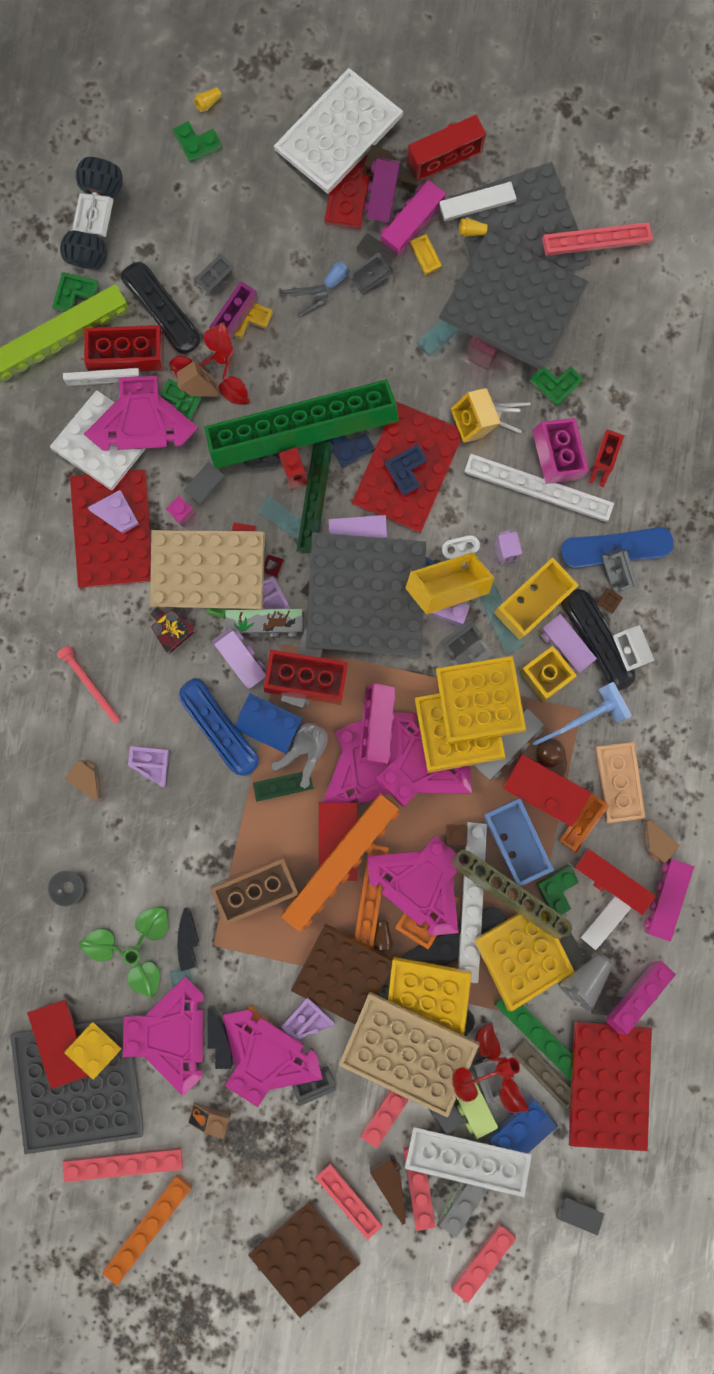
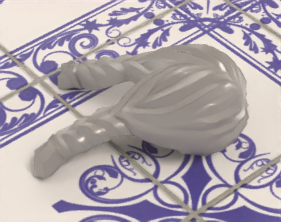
[271,723,328,789]

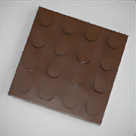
[291,923,393,1025]
[248,1200,360,1318]

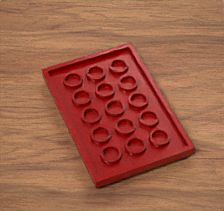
[351,401,462,534]
[70,469,151,589]
[569,1022,652,1151]

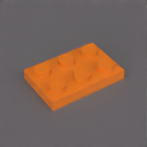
[395,897,459,950]

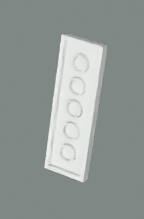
[405,1127,532,1198]

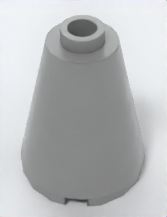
[560,955,612,1011]

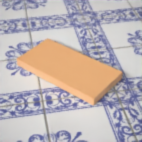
[595,742,646,823]

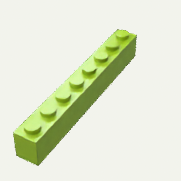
[0,284,130,382]

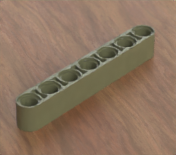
[451,850,572,939]

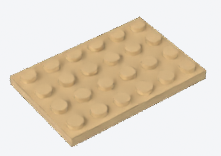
[150,530,265,609]
[339,992,480,1118]

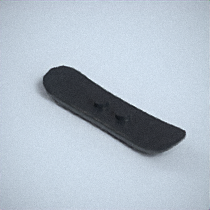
[120,262,200,354]
[562,589,635,691]
[402,907,506,966]

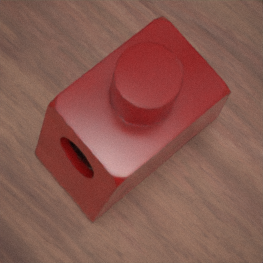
[279,447,308,490]

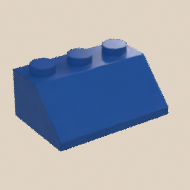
[235,693,303,754]
[488,1095,558,1154]

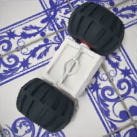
[60,157,123,270]

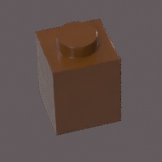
[445,824,468,846]

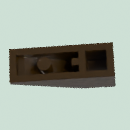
[362,145,418,193]

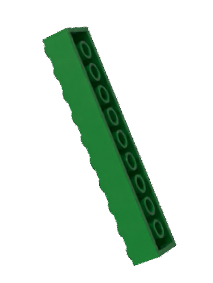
[204,379,399,469]

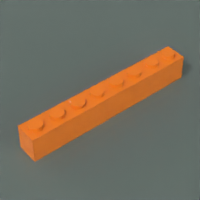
[281,792,399,932]

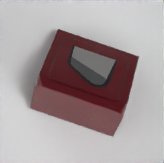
[264,555,285,579]

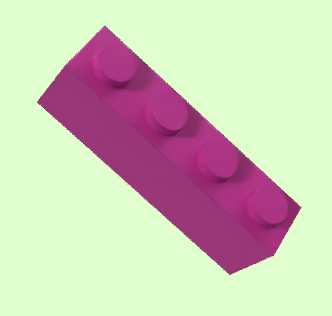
[380,180,446,257]
[359,683,396,766]
[643,859,694,942]
[605,961,676,1034]

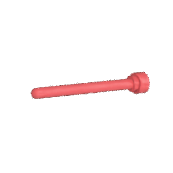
[57,645,120,723]

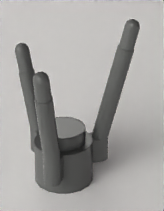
[281,284,328,317]

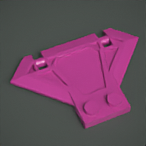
[84,376,198,451]
[375,712,472,807]
[323,719,389,805]
[367,836,465,936]
[123,976,204,1096]
[223,1009,323,1107]

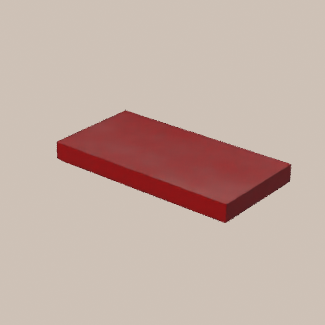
[324,155,370,229]
[318,802,358,881]
[27,999,89,1089]

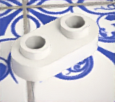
[442,536,480,560]

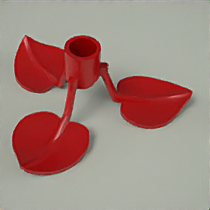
[169,322,250,405]
[452,1023,529,1113]

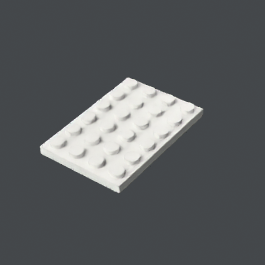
[274,68,403,194]

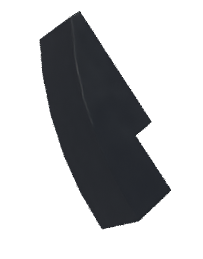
[177,907,201,972]
[207,1005,233,1069]

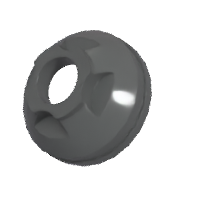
[48,871,84,906]

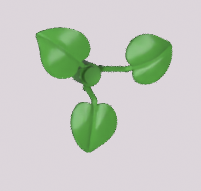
[79,907,168,998]

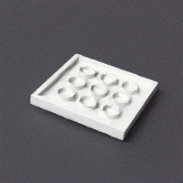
[50,390,146,491]

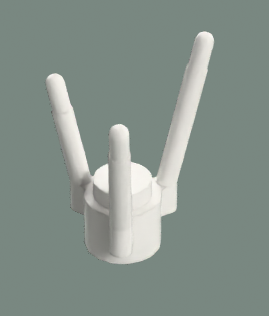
[493,402,531,433]

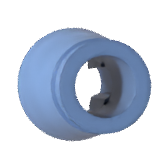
[323,260,350,290]

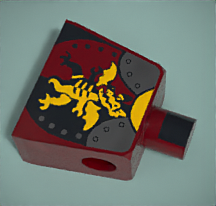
[150,607,197,655]

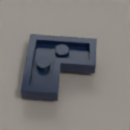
[325,433,375,469]
[385,444,427,497]

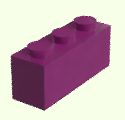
[365,157,401,223]
[209,281,258,339]

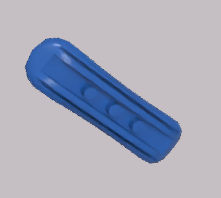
[562,527,674,568]
[179,678,259,776]

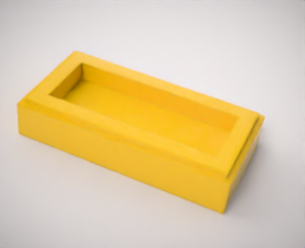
[409,234,442,276]

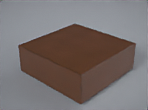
[596,587,623,614]

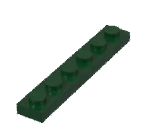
[296,442,333,554]

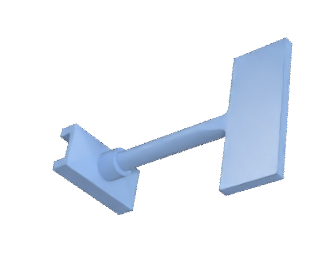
[532,682,632,746]

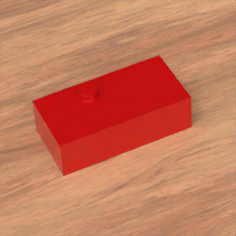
[407,114,486,182]
[84,325,164,371]
[264,649,348,705]
[502,753,592,827]
[574,848,656,916]

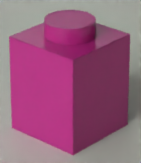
[166,496,195,527]

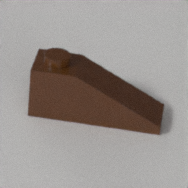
[370,1155,406,1225]

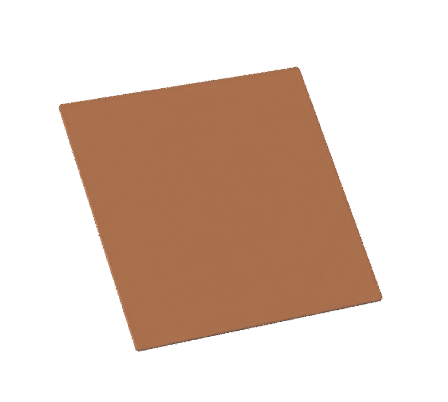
[214,644,581,1011]

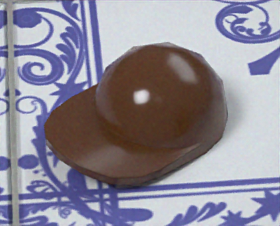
[536,739,567,776]

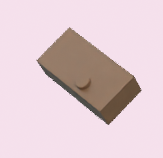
[210,855,299,925]

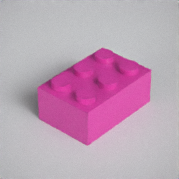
[532,418,589,484]

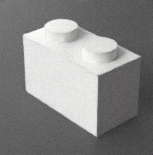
[613,625,655,671]

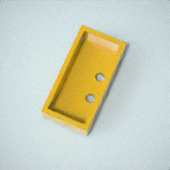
[406,552,495,615]
[493,557,579,640]

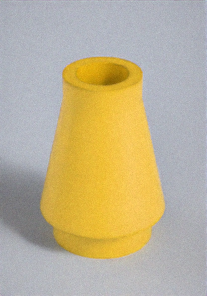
[193,87,222,112]
[459,217,487,237]

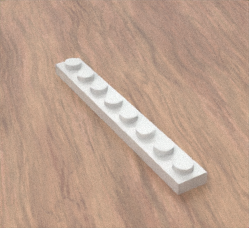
[464,454,614,522]
[458,822,487,983]

